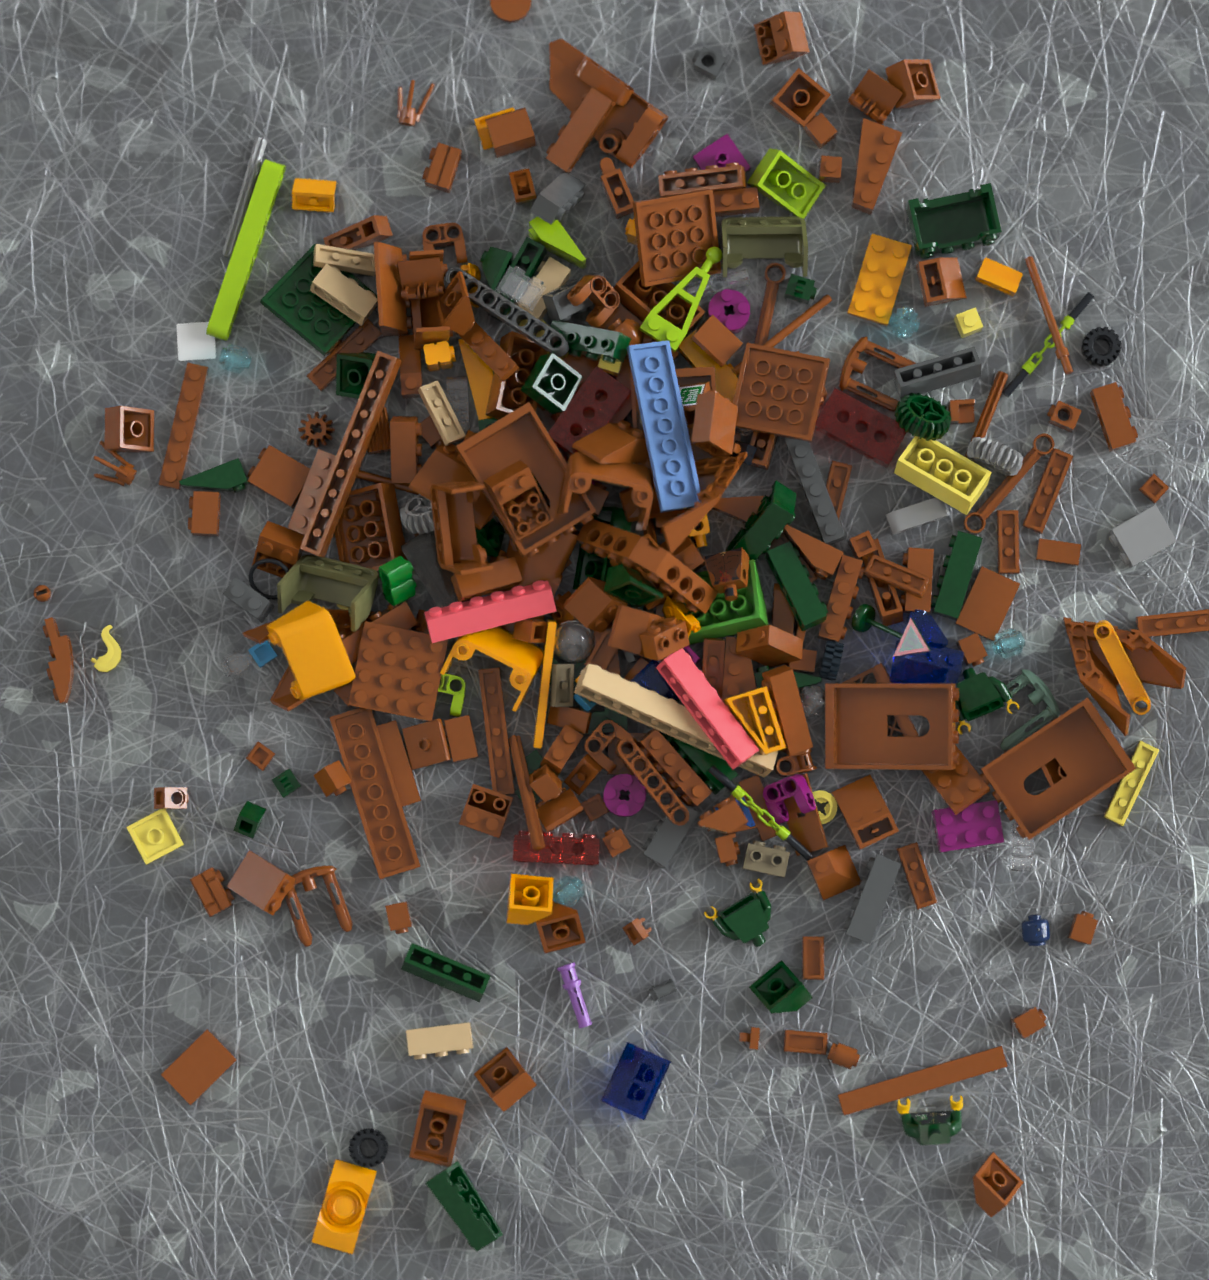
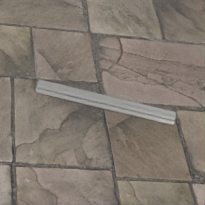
[222,137,267,258]

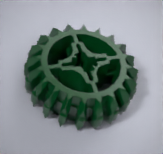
[894,393,952,441]

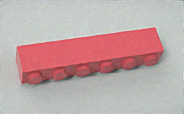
[424,580,556,643]
[656,648,759,770]

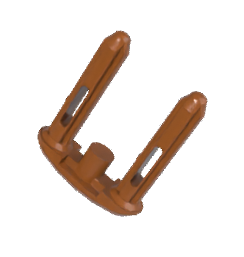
[839,336,916,412]
[284,865,353,947]

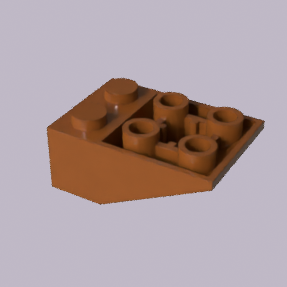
[483,460,554,541]
[832,775,899,850]

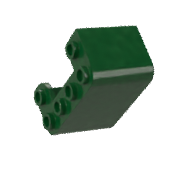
[906,183,1002,259]

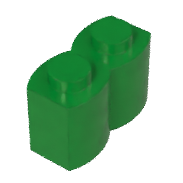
[379,556,417,606]

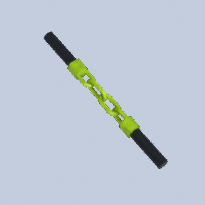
[1002,292,1094,397]
[708,765,813,861]

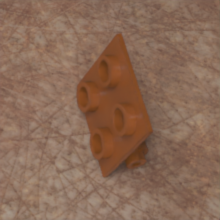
[848,69,903,125]
[397,257,445,300]

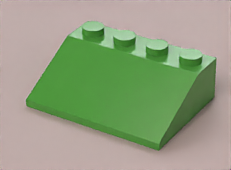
[683,559,768,645]

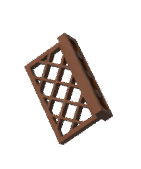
[842,663,919,737]

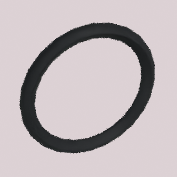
[249,558,289,600]

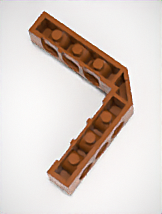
[576,519,718,614]

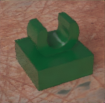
[272,768,301,798]

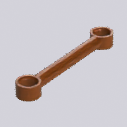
[754,263,786,345]
[963,433,1055,535]

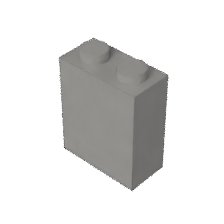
[1109,505,1177,568]

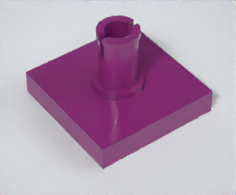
[693,134,751,173]

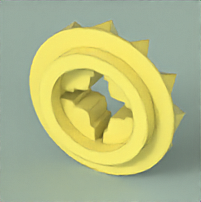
[813,790,837,824]

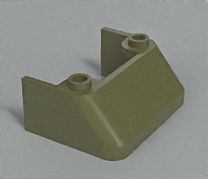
[721,217,808,277]
[277,554,378,632]

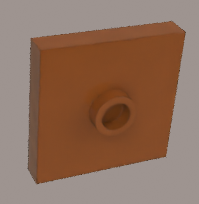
[402,719,451,770]

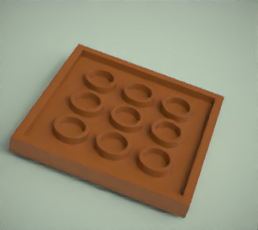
[633,189,721,287]
[733,343,830,442]
[348,621,448,722]

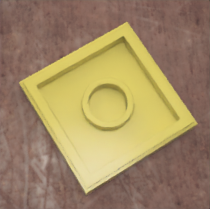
[126,809,184,865]

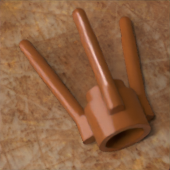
[397,80,435,126]
[93,441,137,487]

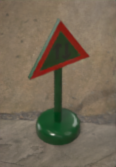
[852,604,931,657]

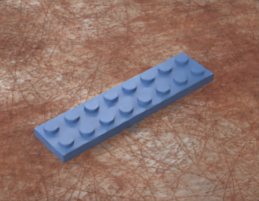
[627,340,701,512]

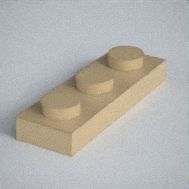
[313,244,376,276]
[418,380,466,446]

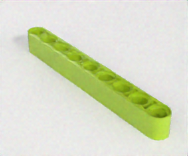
[206,159,286,341]

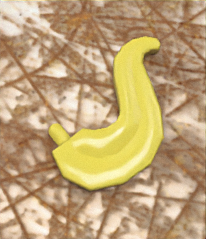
[91,625,122,673]

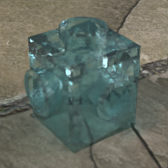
[889,307,920,339]

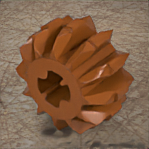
[299,412,335,448]

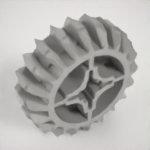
[966,437,1023,476]
[400,494,434,535]

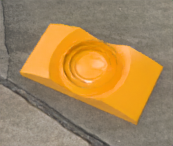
[312,1159,377,1254]

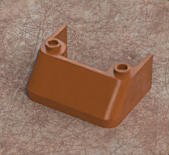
[409,249,453,350]
[557,452,653,531]
[430,481,493,575]

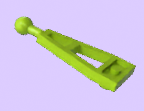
[639,247,723,353]

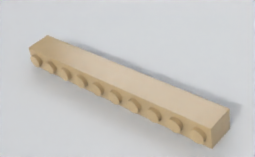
[574,664,778,778]

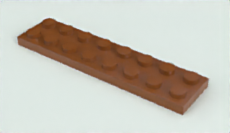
[329,707,421,880]

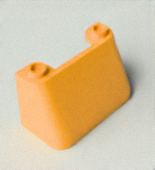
[266,600,356,700]

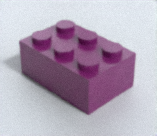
[932,800,1004,853]

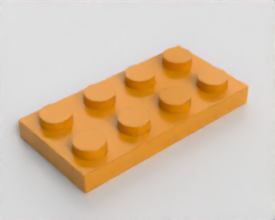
[847,234,912,326]

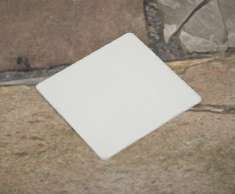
[176,322,216,361]

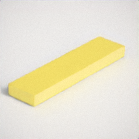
[1103,741,1159,826]

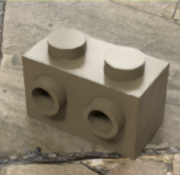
[742,840,790,878]

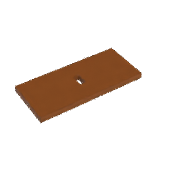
[783,773,828,856]

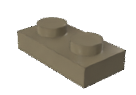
[551,663,574,707]

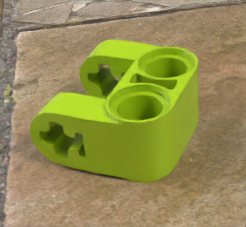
[438,673,466,717]

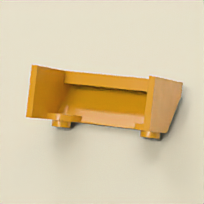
[440,626,544,712]

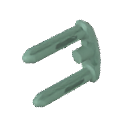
[985,669,1060,751]

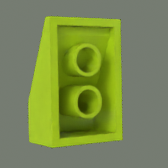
[747,148,826,219]
[528,216,586,269]

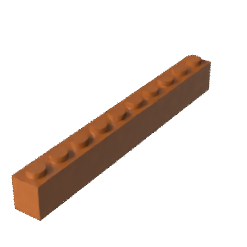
[299,351,402,557]

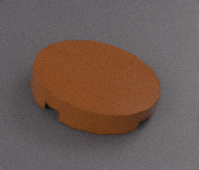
[490,0,532,23]

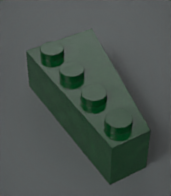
[726,480,797,564]
[425,1161,503,1252]

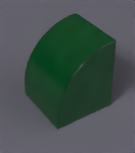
[233,801,266,839]

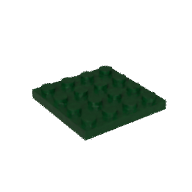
[260,244,377,356]

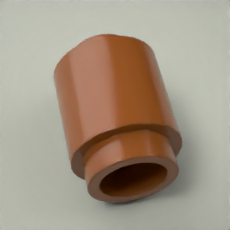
[827,1042,860,1070]

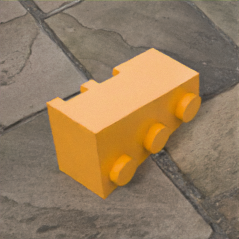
[722,687,786,755]

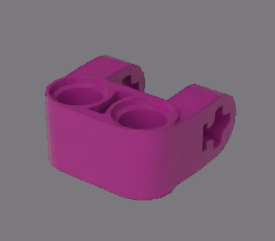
[763,774,816,825]

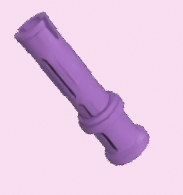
[557,962,592,1028]

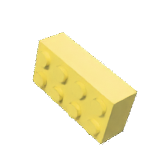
[894,436,992,515]

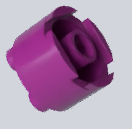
[707,289,750,334]
[603,774,646,817]

